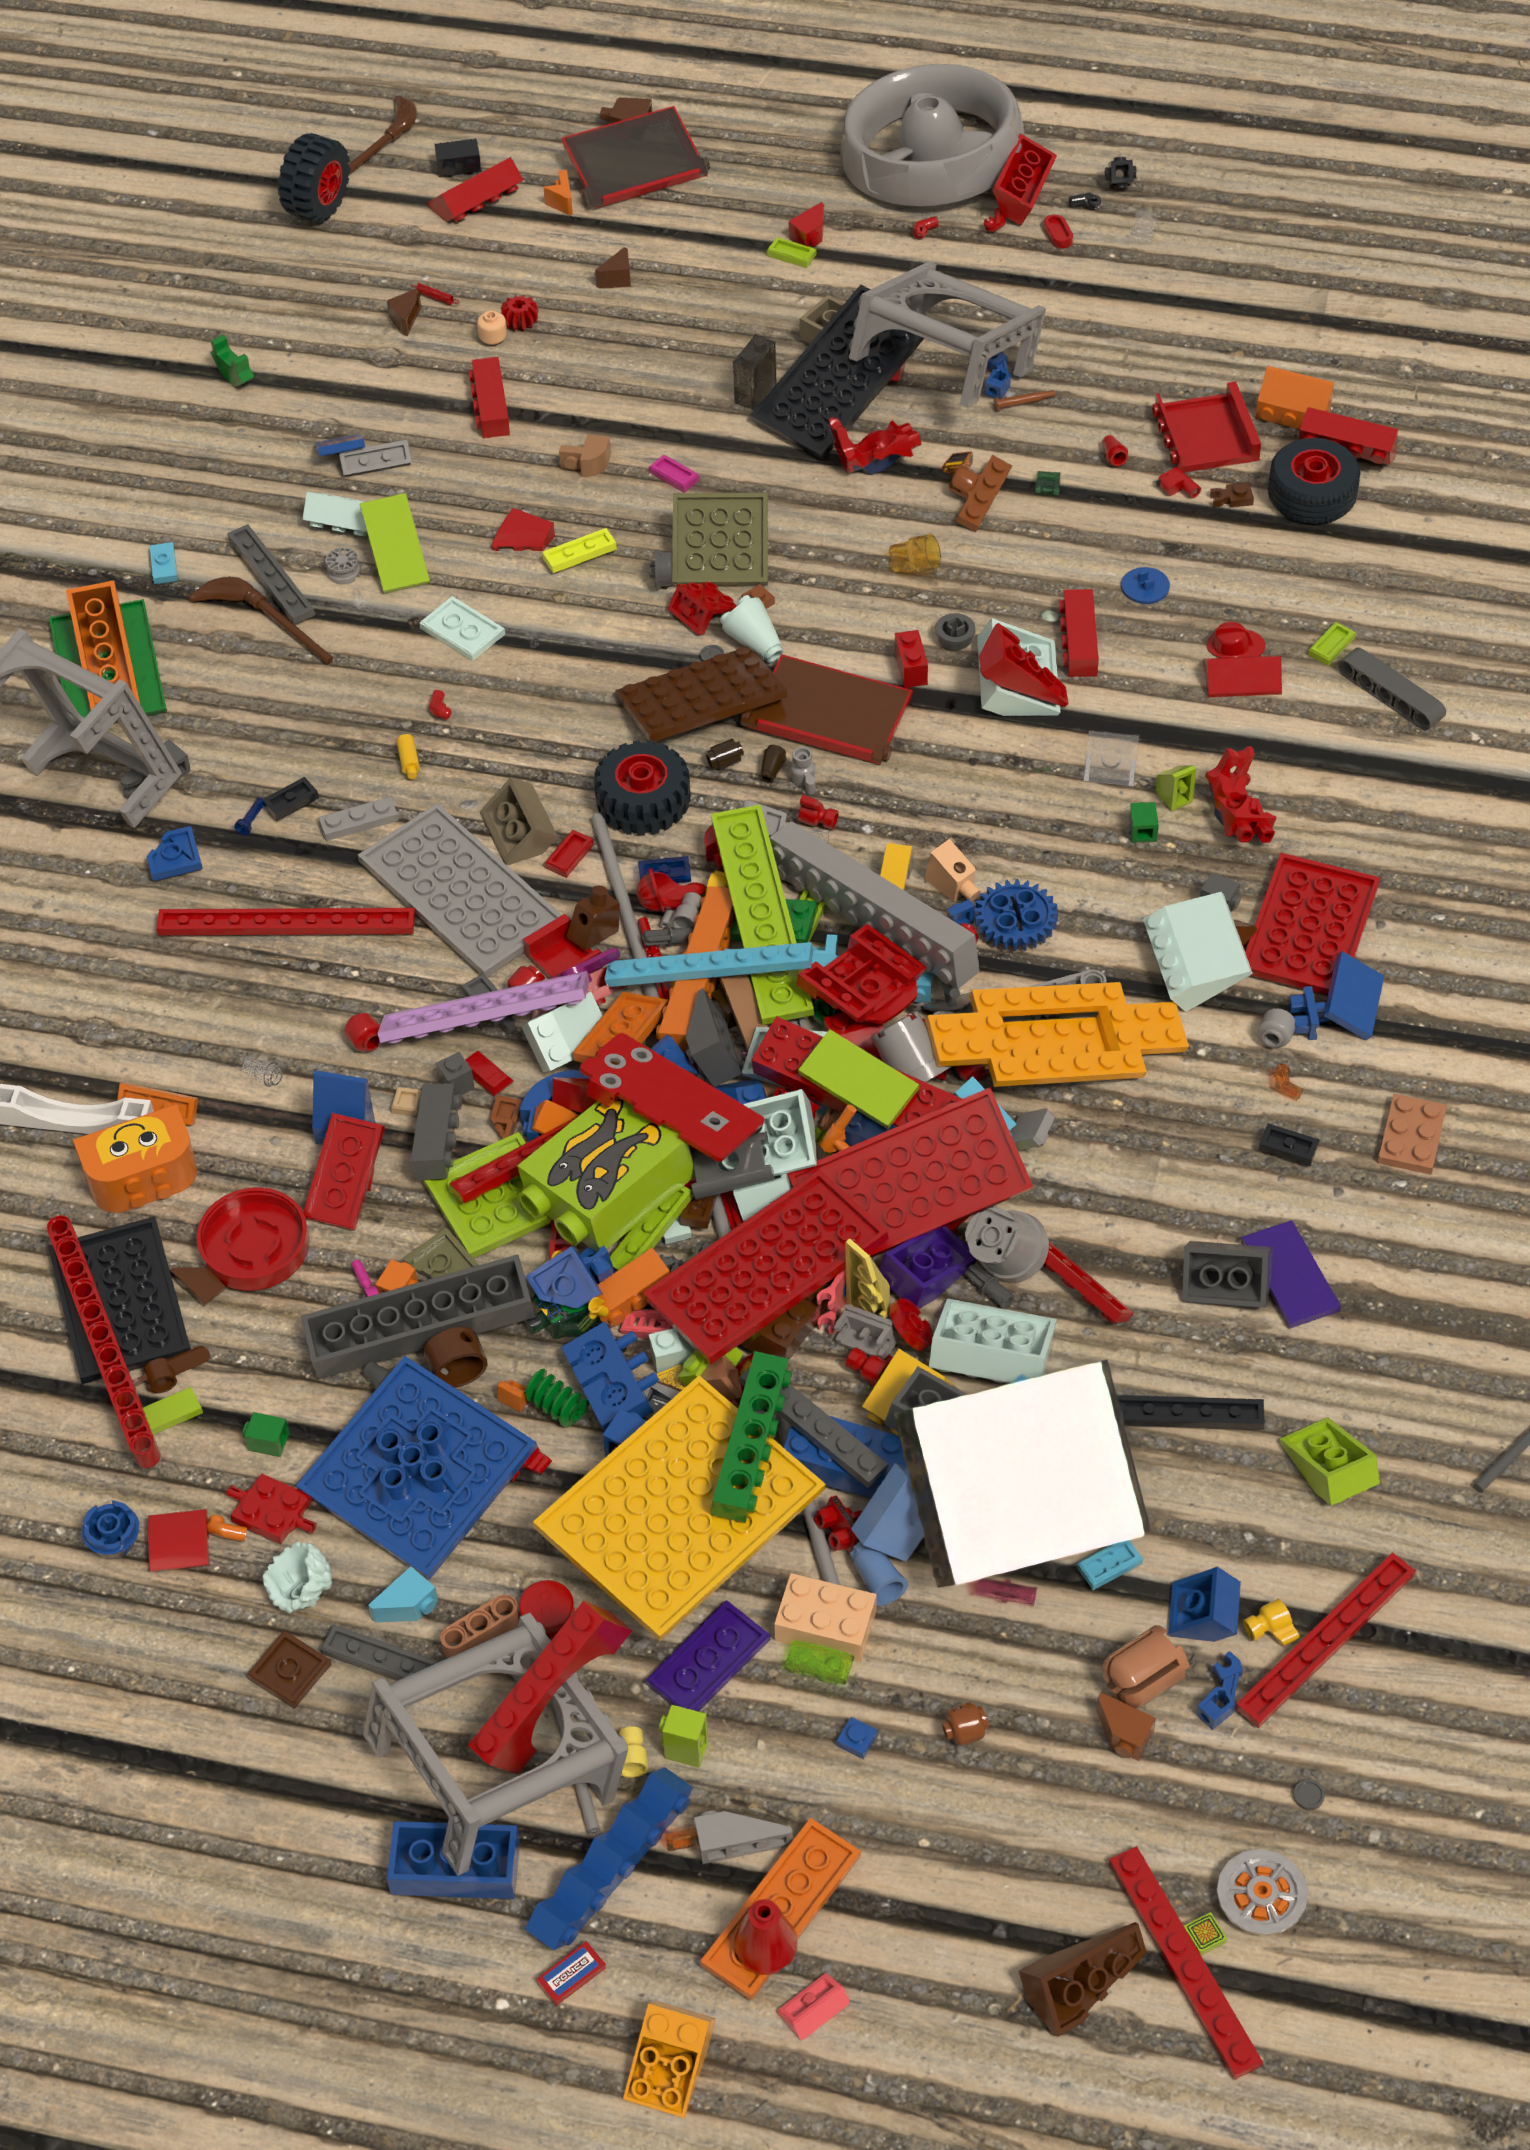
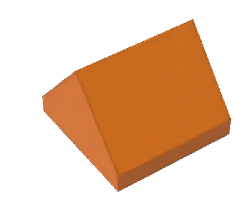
[497,1380,529,1412]

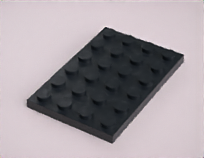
[48,1216,191,1384]

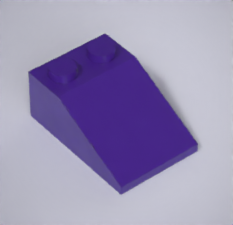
[879,1226,978,1309]

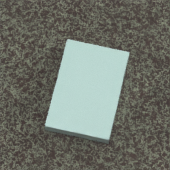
[419,596,505,662]

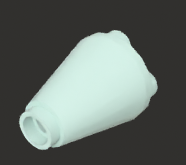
[720,595,784,663]

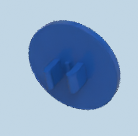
[1122,567,1170,604]

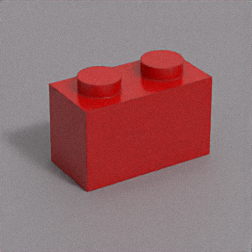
[894,630,928,688]

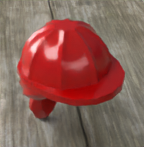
[636,868,707,913]

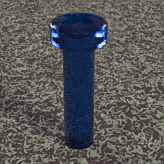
[234,797,263,836]

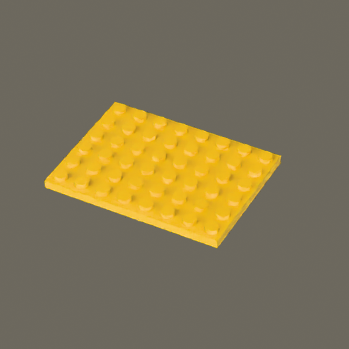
[533,1376,826,1641]

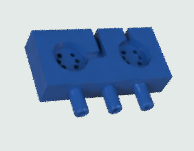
[561,1322,660,1430]

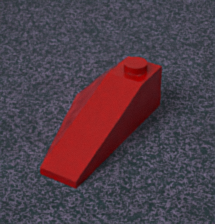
[979,623,1069,707]

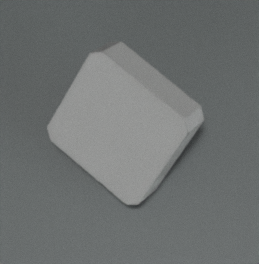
[1011,1108,1055,1151]

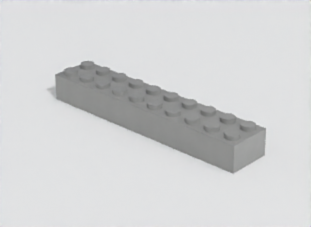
[769,821,980,989]

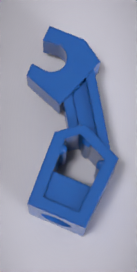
[985,351,1011,399]
[1196,1651,1243,1730]

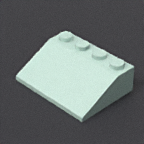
[977,618,1061,716]
[1143,892,1253,1012]
[710,1089,817,1176]
[929,1298,1057,1386]

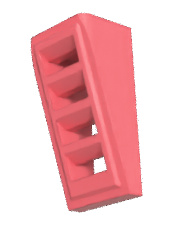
[620,1309,673,1340]

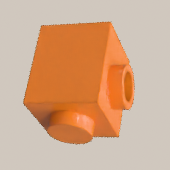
[375,1259,419,1294]

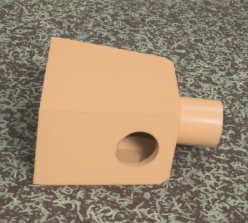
[924,839,981,902]

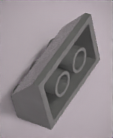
[1182,1241,1273,1308]

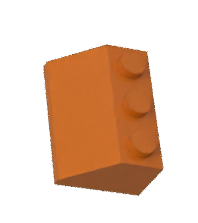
[1255,366,1335,429]

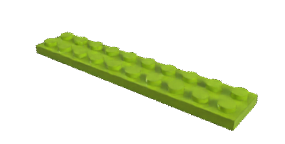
[711,804,814,1025]

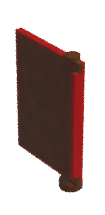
[741,654,913,765]

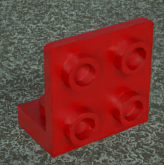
[667,582,737,635]

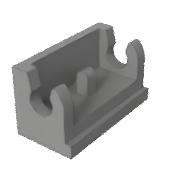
[834,1304,900,1360]

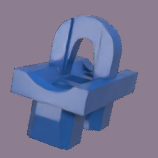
[1288,986,1330,1040]
[580,1246,615,1284]

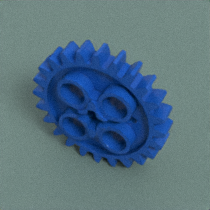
[974,879,1058,951]

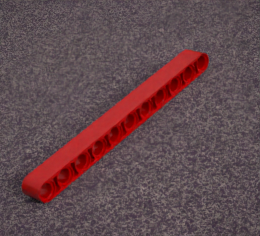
[47,1215,161,1468]

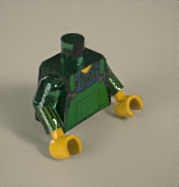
[525,1250,609,1339]

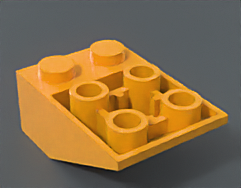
[623,2000,716,2118]

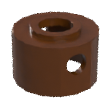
[423,1327,488,1388]

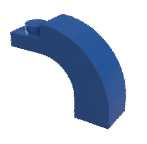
[520,1070,589,1142]

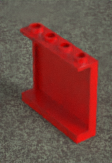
[1152,381,1261,473]

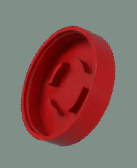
[197,1187,310,1291]

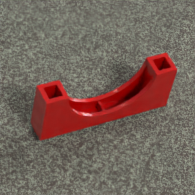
[468,1600,632,1774]

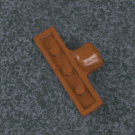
[948,455,1012,532]

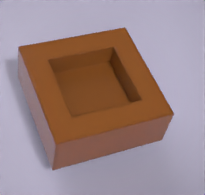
[741,584,775,609]

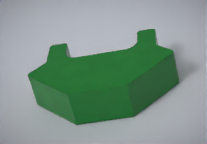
[210,335,255,388]

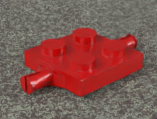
[226,1473,317,1544]

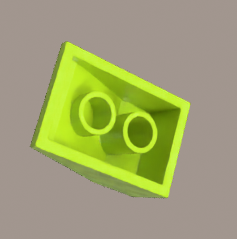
[1280,1417,1380,1506]

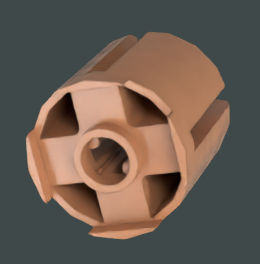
[1102,1625,1190,1708]

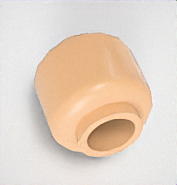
[477,311,507,345]

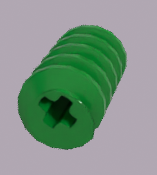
[525,1369,589,1427]

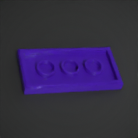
[1241,1220,1341,1329]
[646,1600,771,1712]

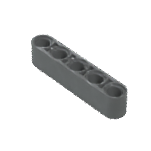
[1338,647,1446,730]

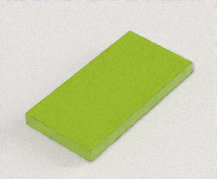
[360,493,430,594]
[798,1029,919,1129]

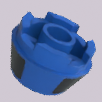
[82,1500,139,1559]

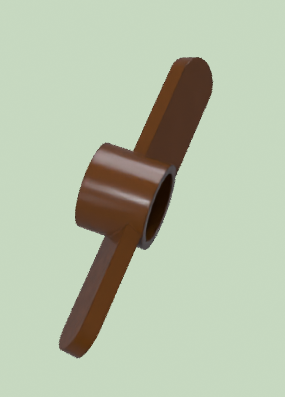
[133,1346,210,1393]

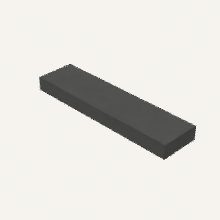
[320,1624,439,1681]

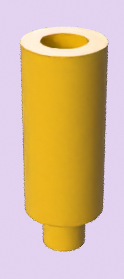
[396,734,420,779]

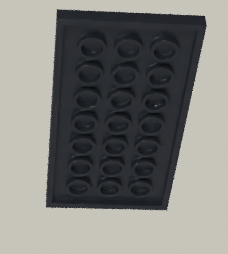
[750,284,925,460]

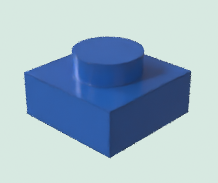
[947,899,975,925]
[837,1717,878,1759]

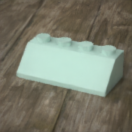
[302,492,368,537]

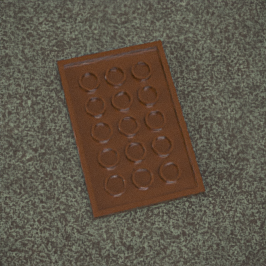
[615,647,788,742]

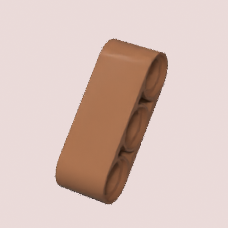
[440,1595,520,1659]

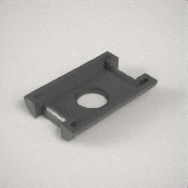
[690,1132,775,1199]

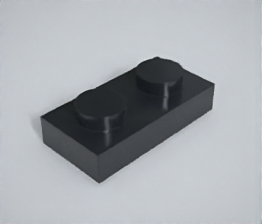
[262,777,319,821]
[1259,1123,1320,1166]

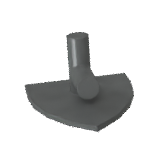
[922,981,971,1011]

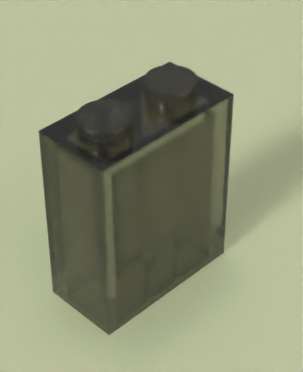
[733,334,777,410]

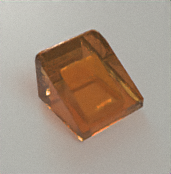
[664,1825,698,1851]

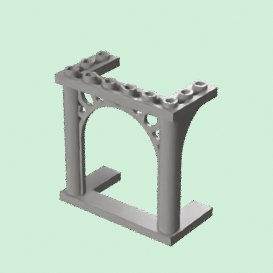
[849,261,1046,407]
[0,628,182,828]
[363,1613,628,1876]

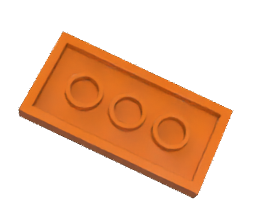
[573,992,669,1065]

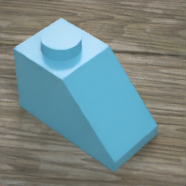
[368,1566,438,1623]

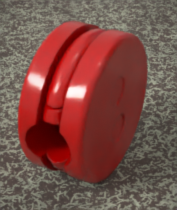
[519,1580,575,1639]

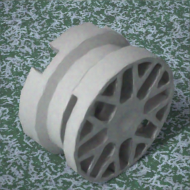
[325,547,361,585]

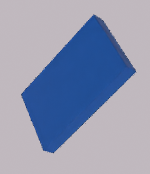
[1324,951,1384,1040]

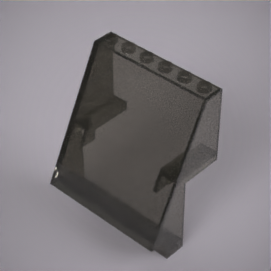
[894,1359,1151,1588]

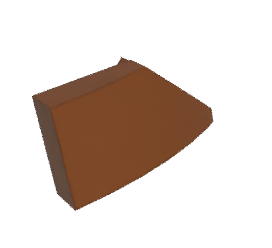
[490,1095,523,1139]

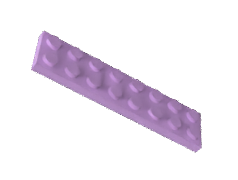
[378,971,589,1044]

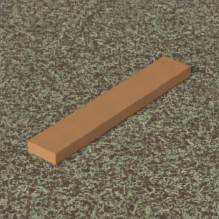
[719,974,786,1098]

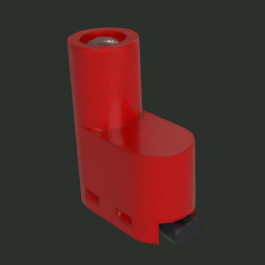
[1155,467,1201,498]

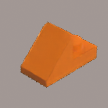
[543,170,573,215]

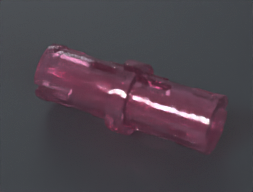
[975,1576,1037,1606]

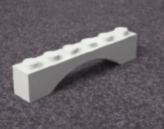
[0,1084,154,1134]

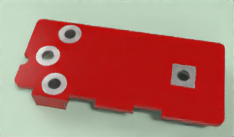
[580,1033,765,1162]

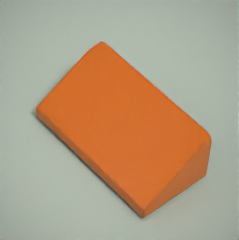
[532,1100,580,1134]

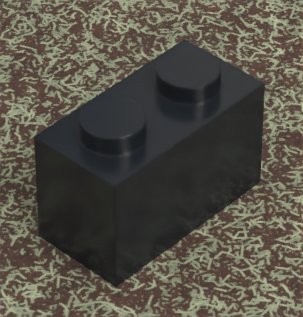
[434,138,482,177]

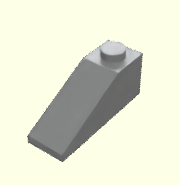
[694,1811,793,1864]

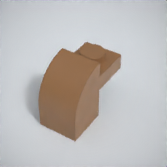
[559,434,611,477]

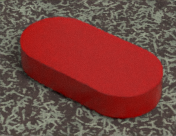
[1043,214,1073,249]

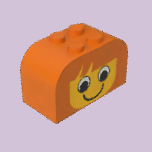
[73,1104,198,1213]

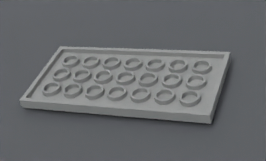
[358,803,562,977]

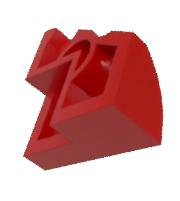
[491,508,555,551]

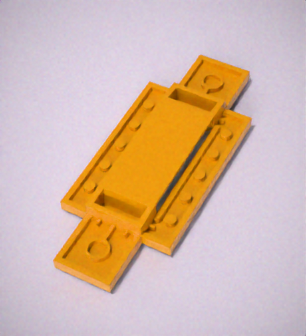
[925,982,1189,1087]

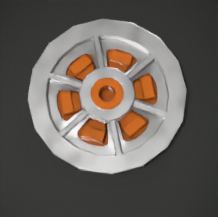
[1217,1849,1308,1936]

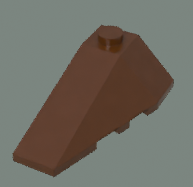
[1019,1922,1147,2037]

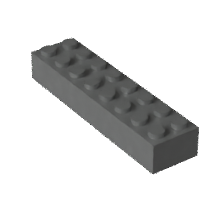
[301,1254,536,1379]

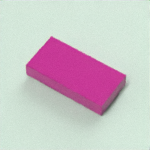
[649,454,699,493]

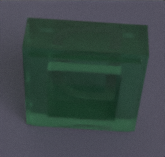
[1035,471,1061,495]

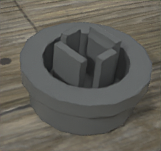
[649,549,672,589]
[936,613,975,651]

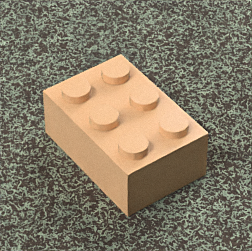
[774,1573,877,1662]

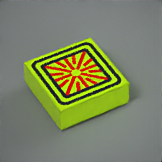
[1184,1912,1227,1956]

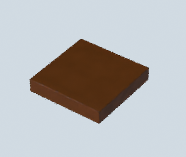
[247,1630,332,1709]

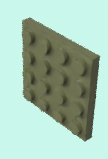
[672,493,768,586]

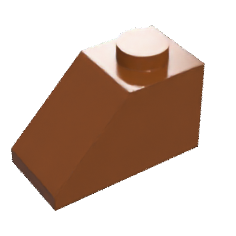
[1097,1692,1156,1761]

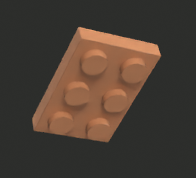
[1378,1094,1447,1175]

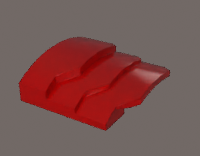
[796,924,926,1025]

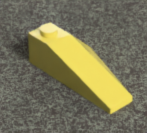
[845,1238,890,1319]

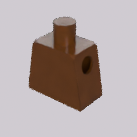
[600,97,652,141]
[567,885,620,951]

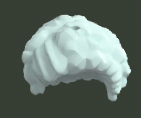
[263,1541,332,1614]

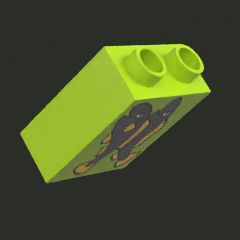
[517,1098,695,1252]

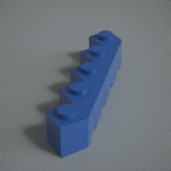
[525,1767,693,1951]

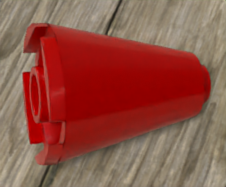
[734,1899,797,1975]

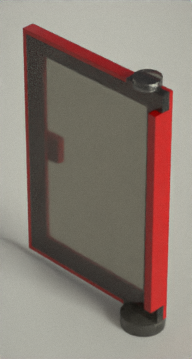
[561,106,710,210]

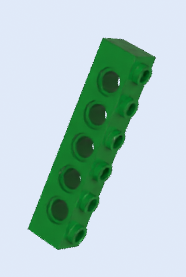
[711,1351,792,1523]

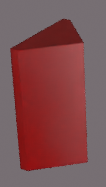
[1203,655,1282,698]

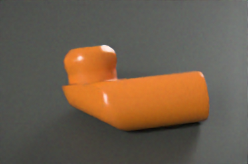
[207,1515,247,1542]

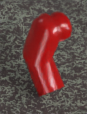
[913,216,939,239]

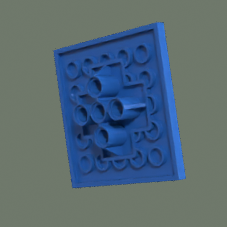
[296,1356,538,1580]

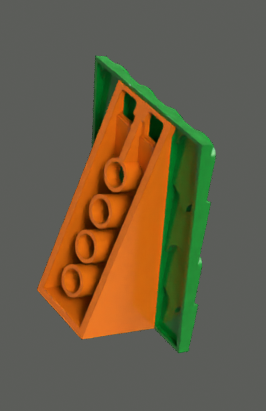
[49,581,167,722]

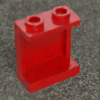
[523,914,603,979]

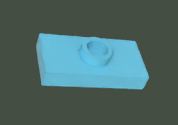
[149,542,178,584]
[1077,1537,1143,1590]

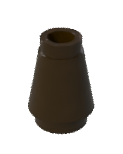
[759,745,787,783]

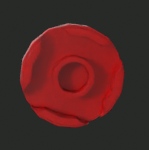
[889,1298,933,1351]

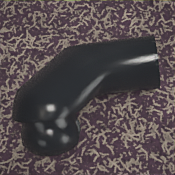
[1069,192,1101,209]

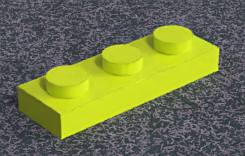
[542,528,617,573]

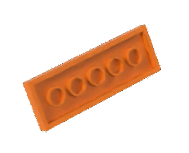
[700,1818,861,2001]

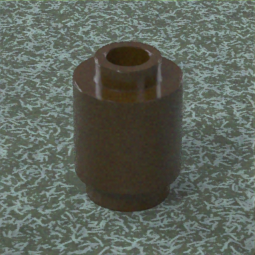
[705,739,744,770]

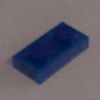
[638,856,691,883]

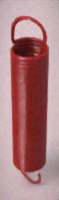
[411,283,460,305]

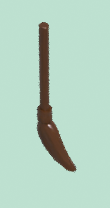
[348,95,417,176]
[189,576,333,664]

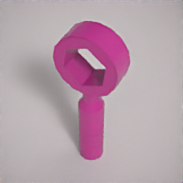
[351,1259,379,1297]

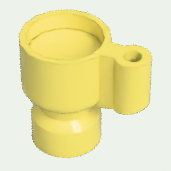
[619,1727,648,1778]

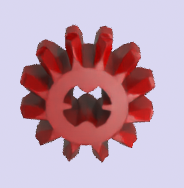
[501,294,538,331]

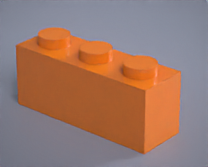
[597,1247,671,1328]

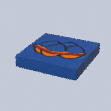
[315,434,365,456]

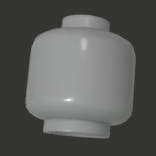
[1258,1008,1295,1048]

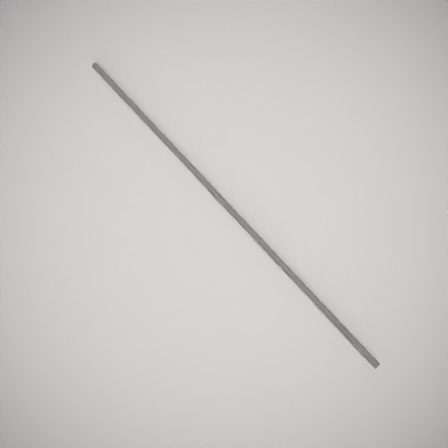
[591,813,840,1585]

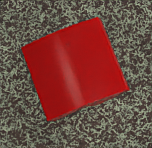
[148,1509,210,1572]

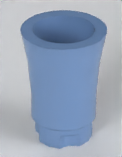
[850,1542,908,1606]

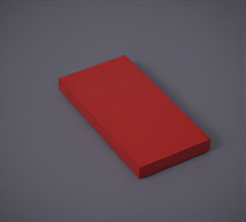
[303,1113,385,1231]

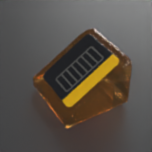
[941,451,973,475]

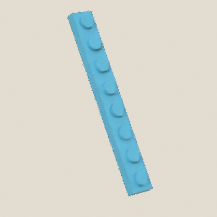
[605,942,814,987]

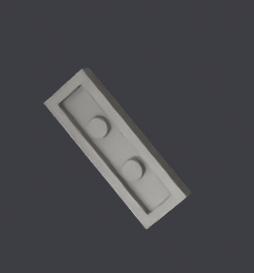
[339,440,412,476]
[319,797,399,841]

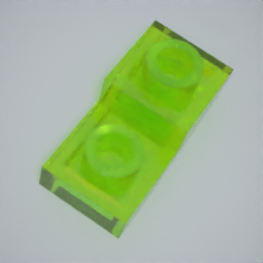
[784,1640,854,1685]

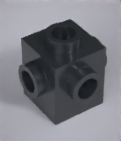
[1104,157,1136,189]

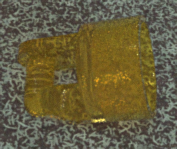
[889,534,941,573]

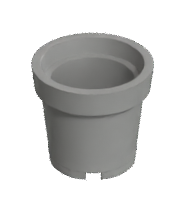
[871,1011,952,1082]
[965,1207,1049,1283]

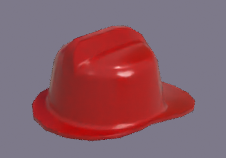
[1207,621,1266,658]

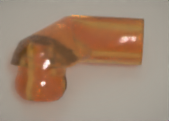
[1272,1064,1303,1100]

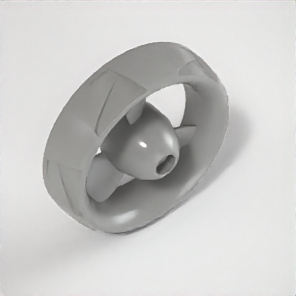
[840,64,1025,206]

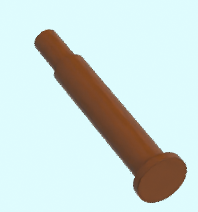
[994,390,1055,411]

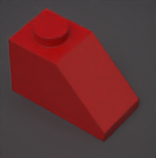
[788,202,824,248]
[552,1077,597,1112]

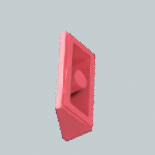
[777,1973,850,2040]

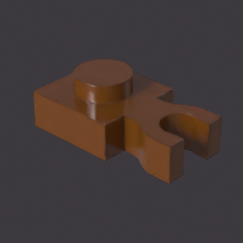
[1210,482,1254,508]

